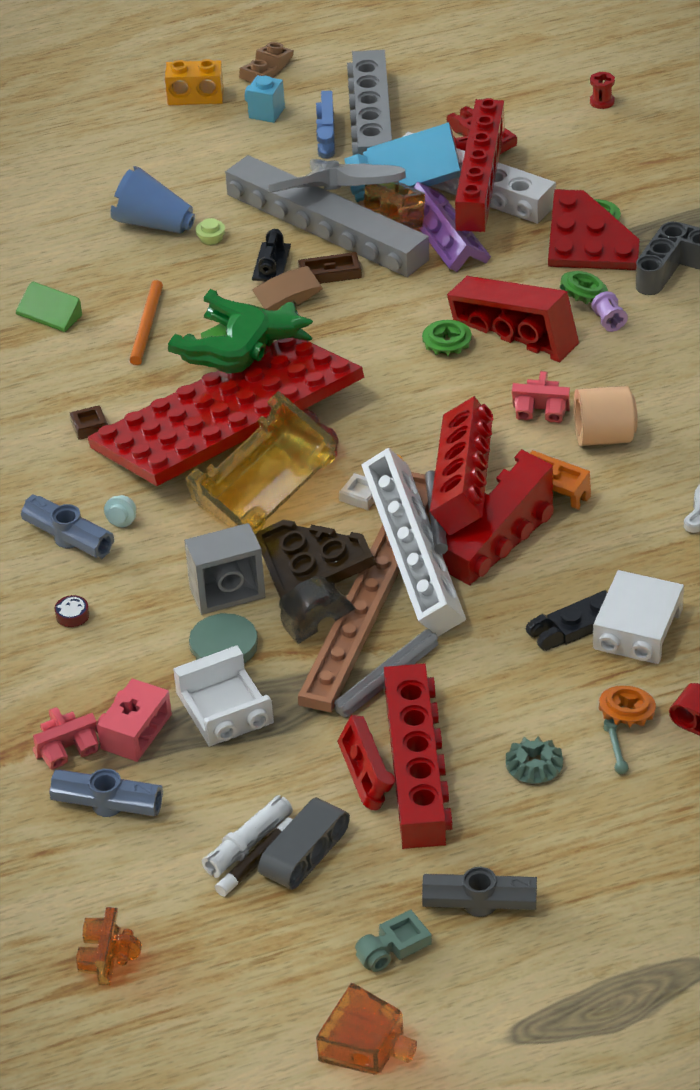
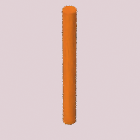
[130,280,163,365]

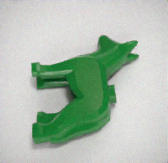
[168,289,313,374]

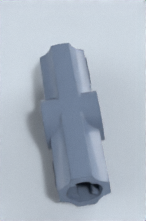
[21,494,114,559]
[49,769,163,817]

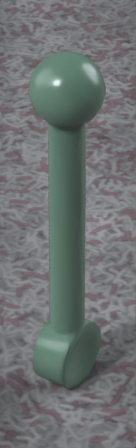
[603,719,629,774]

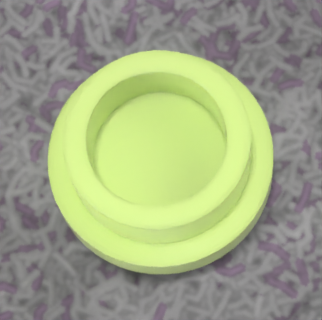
[196,218,225,245]

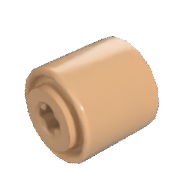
[574,385,638,446]

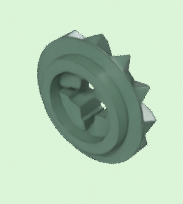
[506,735,563,784]

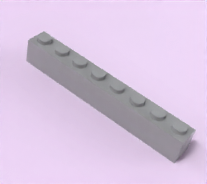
[225,155,429,277]

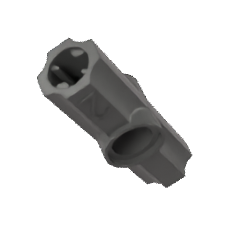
[422,866,537,917]

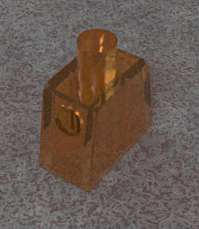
[316,983,417,1075]

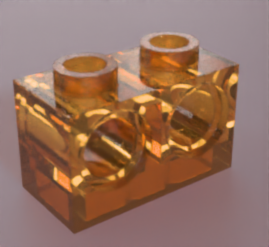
[364,181,425,229]

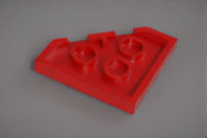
[548,189,640,270]

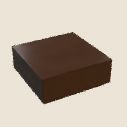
[70,405,108,440]

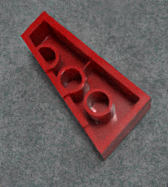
[447,276,579,363]
[442,449,554,586]

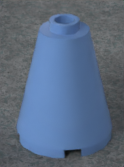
[111,166,195,234]

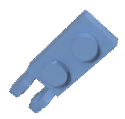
[316,91,335,159]

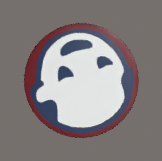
[54,595,89,627]

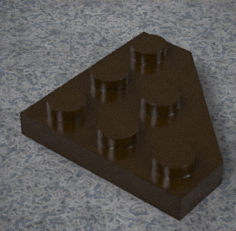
[254,519,377,607]

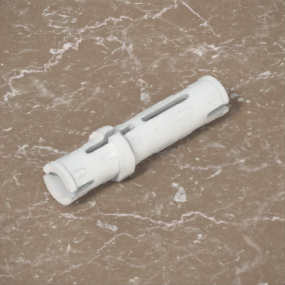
[202,795,293,878]

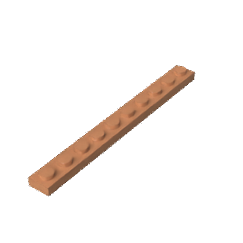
[298,472,429,713]

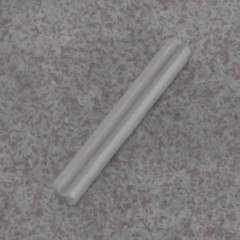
[334,629,438,718]

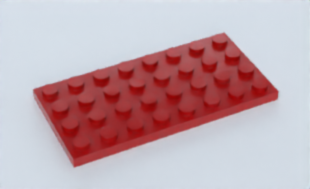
[88,338,365,486]

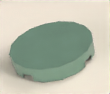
[189,613,258,663]

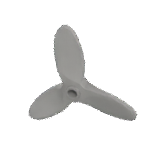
[268,159,406,193]

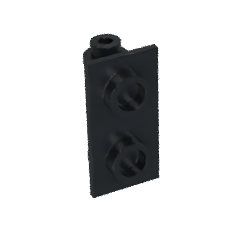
[252,229,291,282]

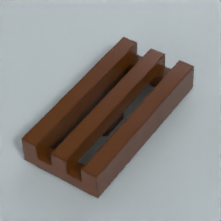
[298,252,362,284]

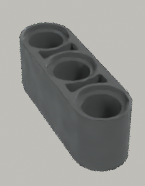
[258,797,350,890]

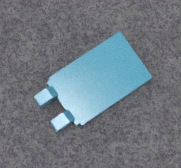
[344,122,461,202]

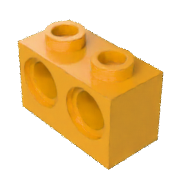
[165,59,224,105]

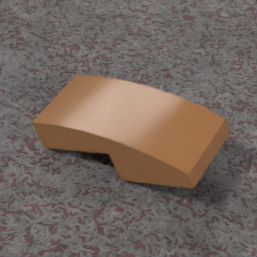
[239,42,294,82]
[252,266,323,311]

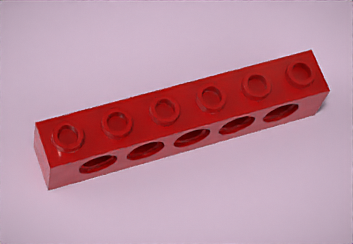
[455,98,505,232]
[430,396,494,536]
[384,663,453,849]

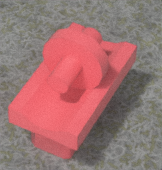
[512,371,571,423]
[33,707,98,770]

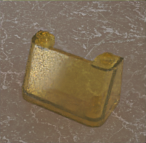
[185,391,336,534]

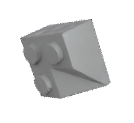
[184,523,266,615]

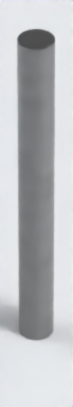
[425,470,448,554]

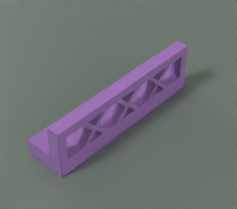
[401,182,491,272]

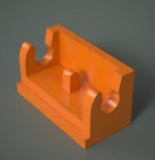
[530,450,591,510]

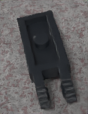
[525,590,608,651]

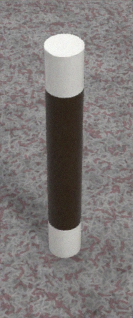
[215,817,293,897]

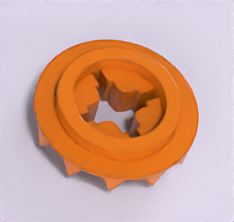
[599,686,656,728]

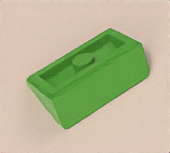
[16,281,82,332]

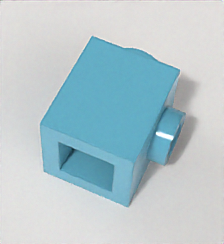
[244,75,285,123]

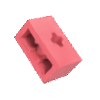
[96,678,172,762]

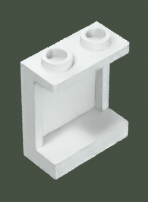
[593,570,684,664]
[173,645,274,747]

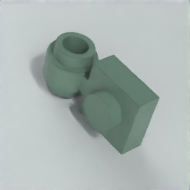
[355,910,432,972]

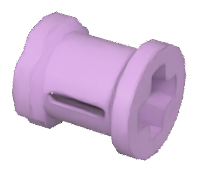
[591,291,628,332]

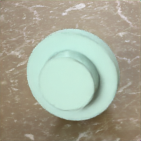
[104,495,136,527]

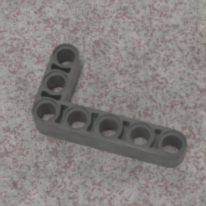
[636,221,700,295]

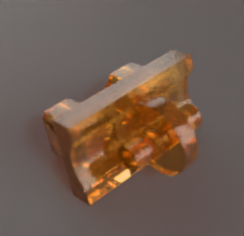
[76,907,142,986]

